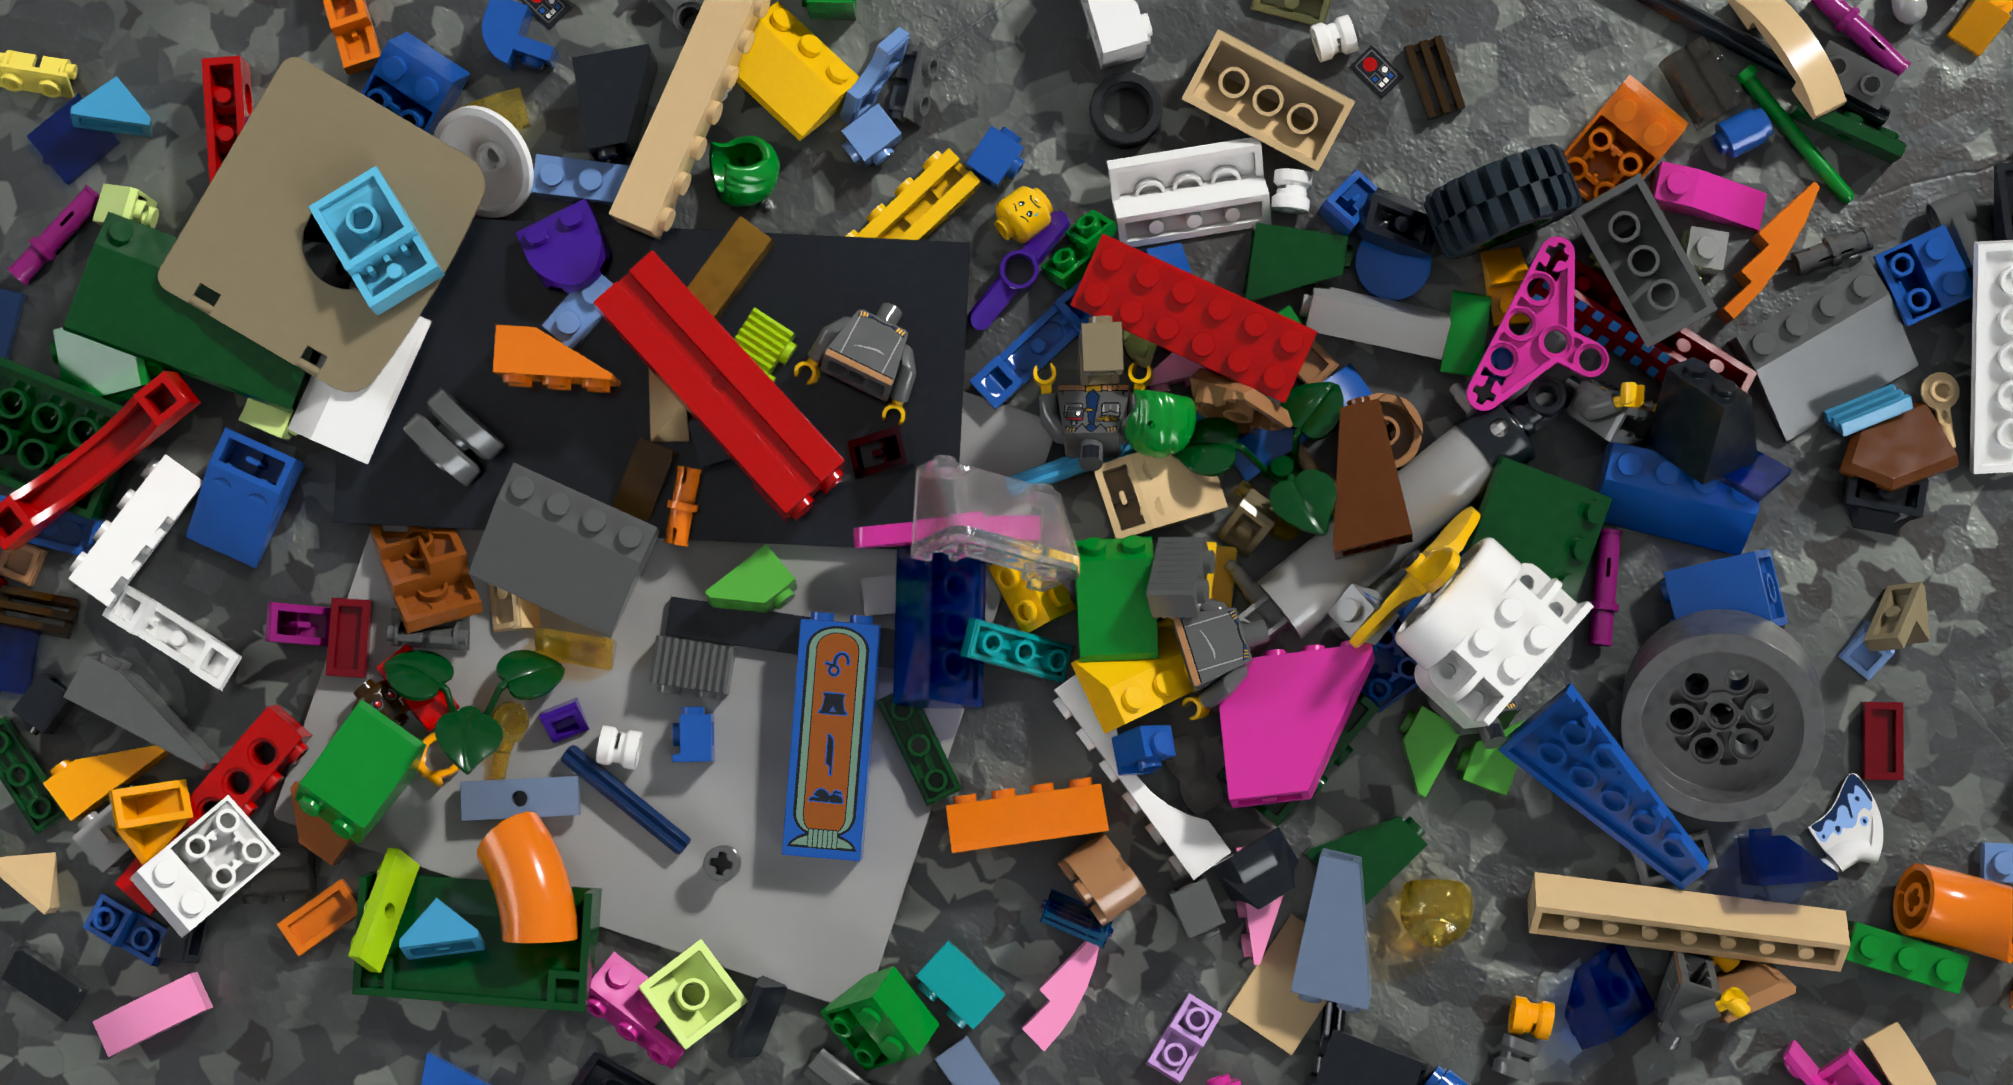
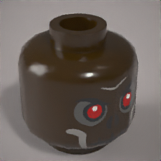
[351,679,410,727]

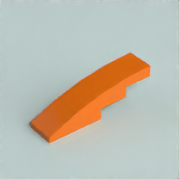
[323,0,381,75]
[1716,181,1820,324]

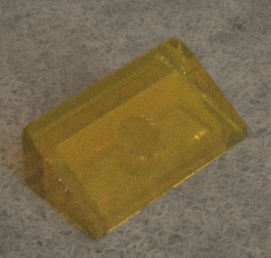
[535,627,617,670]

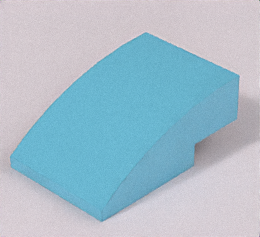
[308,166,445,316]

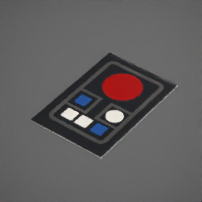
[520,0,571,29]
[1351,45,1404,98]

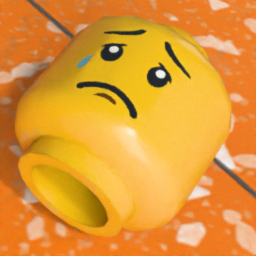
[994,186,1053,244]

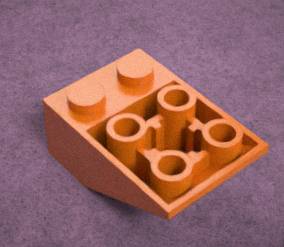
[1564,74,1689,202]
[493,325,621,393]

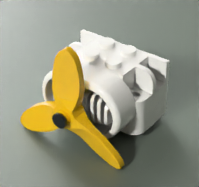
[1349,506,1594,729]

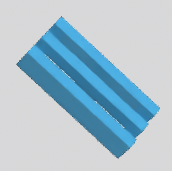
[1823,384,1913,436]

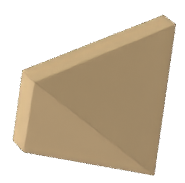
[649,369,690,443]
[0,852,60,915]

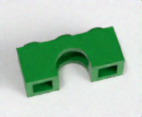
[1845,920,1970,995]

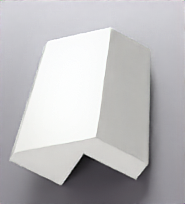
[1107,137,1272,247]
[288,287,432,464]

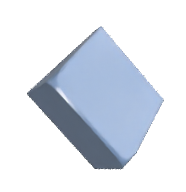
[1838,621,1895,681]

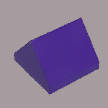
[539,697,589,744]

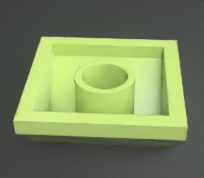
[638,939,748,1050]

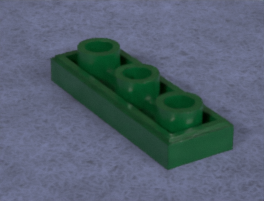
[1788,100,1907,164]
[877,684,962,806]
[0,716,66,834]

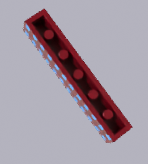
[1529,249,1758,393]

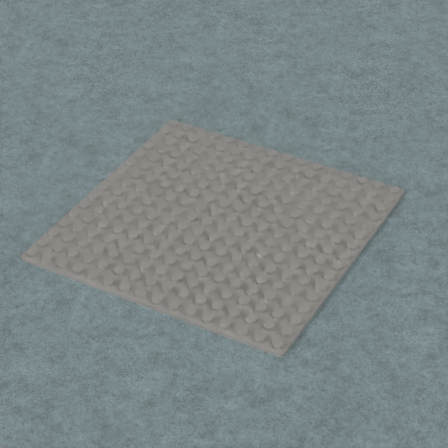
[274,391,1053,1003]

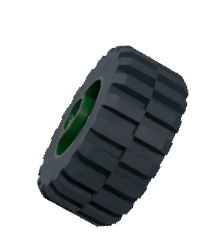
[1424,144,1582,260]

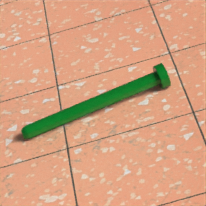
[1731,63,1855,204]

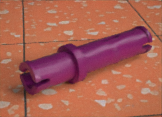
[1810,0,1911,78]
[7,184,100,285]
[1587,528,1622,647]

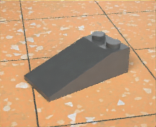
[1570,173,1718,349]
[63,652,221,770]

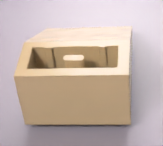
[1094,452,1228,538]

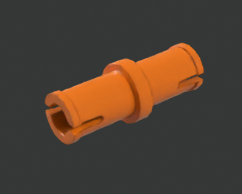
[663,465,702,547]

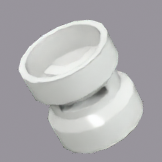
[1310,15,1358,62]
[1271,168,1313,214]
[596,725,643,770]

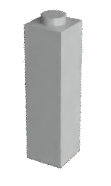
[1299,283,1451,360]

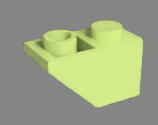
[92,183,159,228]

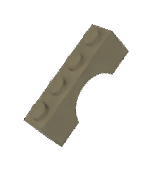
[1078,316,1124,386]

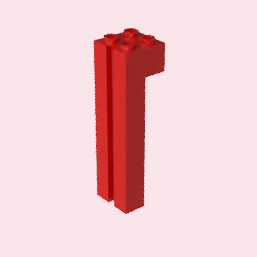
[593,250,845,522]

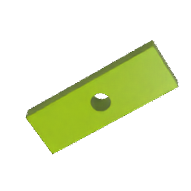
[348,848,420,973]

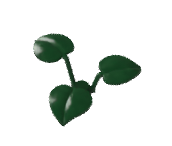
[1172,382,1344,536]
[383,650,565,775]

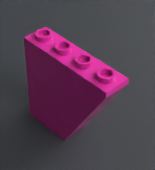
[1219,640,1375,808]

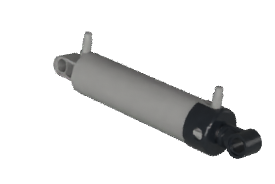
[1225,376,1566,657]

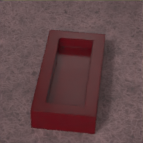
[325,597,373,678]
[1861,702,1904,780]

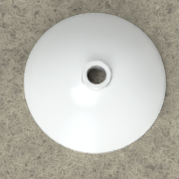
[433,106,534,218]

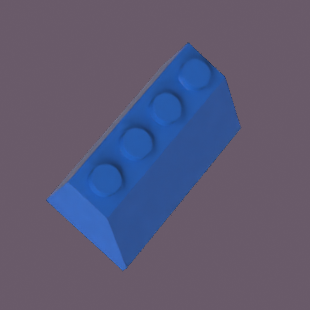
[1595,442,1766,555]

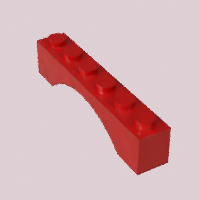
[0,371,201,550]

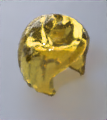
[1400,879,1474,948]

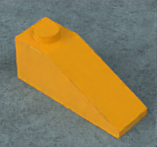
[43,745,172,821]

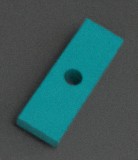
[960,617,1073,683]

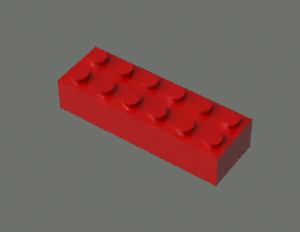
[1070,234,1318,403]

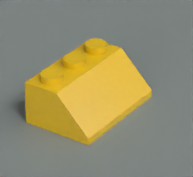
[736,1,860,141]
[1071,619,1193,734]

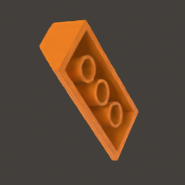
[946,777,1109,853]

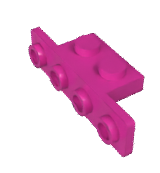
[587,952,685,1069]
[1783,1040,1881,1085]

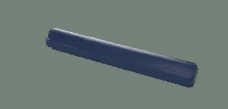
[561,745,691,854]

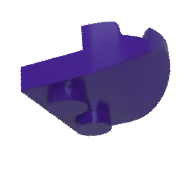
[516,199,610,293]

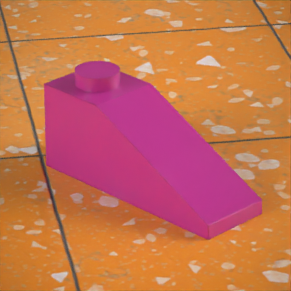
[1649,161,1767,232]

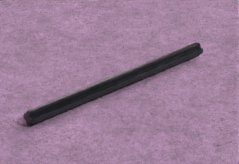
[1636,0,1891,127]

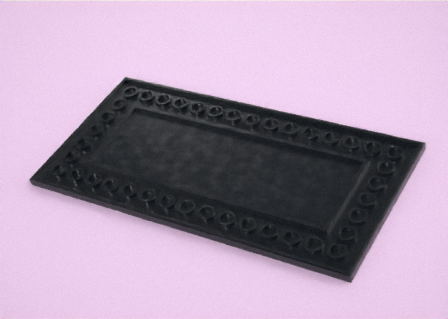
[333,219,970,553]

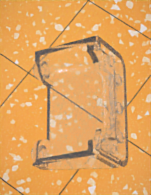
[911,455,1080,592]

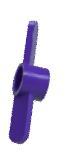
[968,211,1070,330]

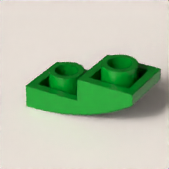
[1041,209,1117,290]
[1440,290,1492,377]

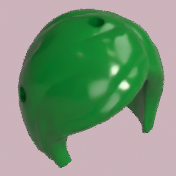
[709,136,780,207]
[1124,389,1196,458]

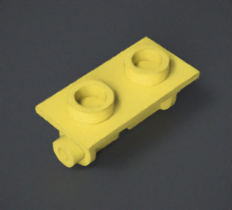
[0,50,78,99]

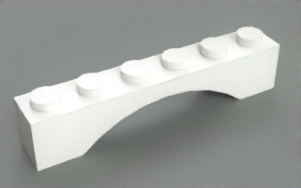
[1053,674,1231,880]

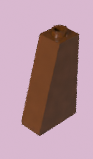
[1333,396,1413,560]

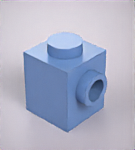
[841,103,903,168]

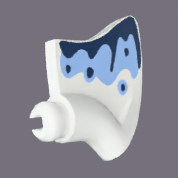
[1807,773,1883,878]

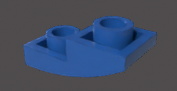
[83,893,169,967]

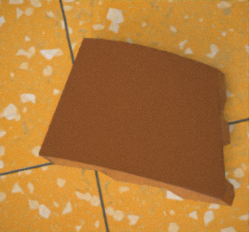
[370,525,483,634]

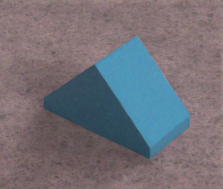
[70,76,152,138]
[399,898,486,960]

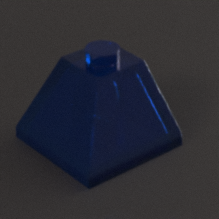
[1737,827,1838,886]
[1564,943,1655,1050]

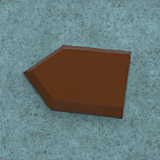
[1838,401,1959,492]

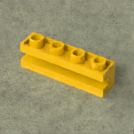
[845,148,981,240]

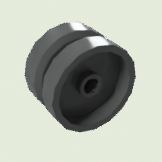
[403,387,505,486]

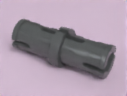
[1791,227,1873,276]

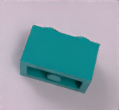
[916,939,1005,1030]

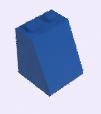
[1661,549,1788,626]

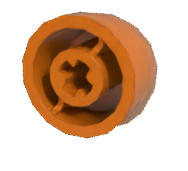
[476,811,578,943]
[1893,863,2013,964]

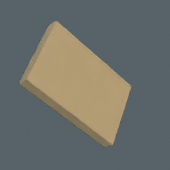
[1226,913,1327,1055]

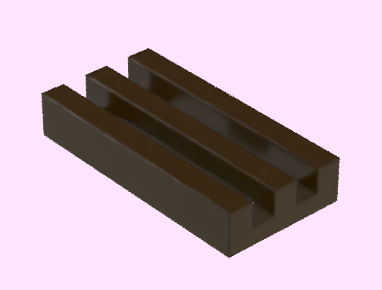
[1403,35,1466,121]
[0,585,81,639]

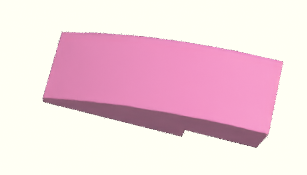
[1022,933,1099,1051]
[93,972,213,1057]

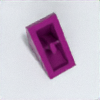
[265,602,331,647]

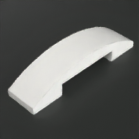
[102,585,242,691]

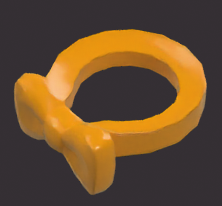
[417,732,460,788]

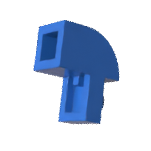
[482,0,559,71]

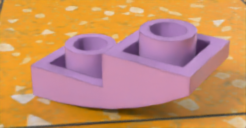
[1145,993,1222,1084]

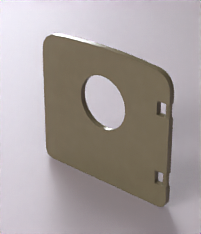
[158,57,486,392]

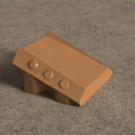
[1190,368,1293,434]
[1713,960,1796,1023]

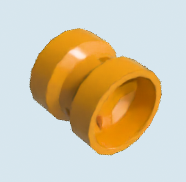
[1507,995,1555,1041]

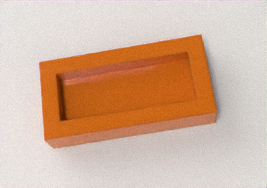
[277,879,358,956]

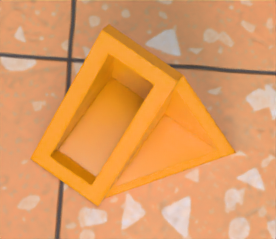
[109,779,193,865]

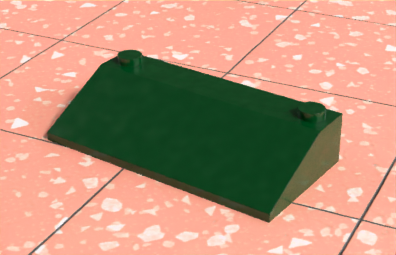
[63,211,315,413]
[352,871,602,1012]

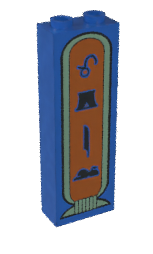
[782,612,882,861]

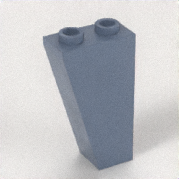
[1290,848,1372,1012]

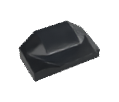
[1357,187,1435,258]
[1843,476,1929,535]
[1211,827,1299,910]

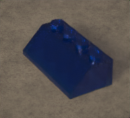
[893,543,987,709]

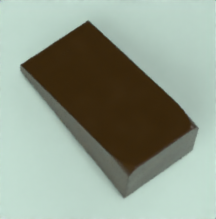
[612,437,678,523]

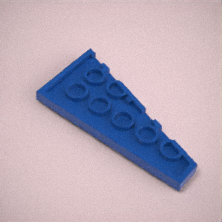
[1498,683,1710,890]

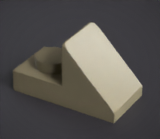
[1216,489,1279,558]
[1863,582,1930,652]

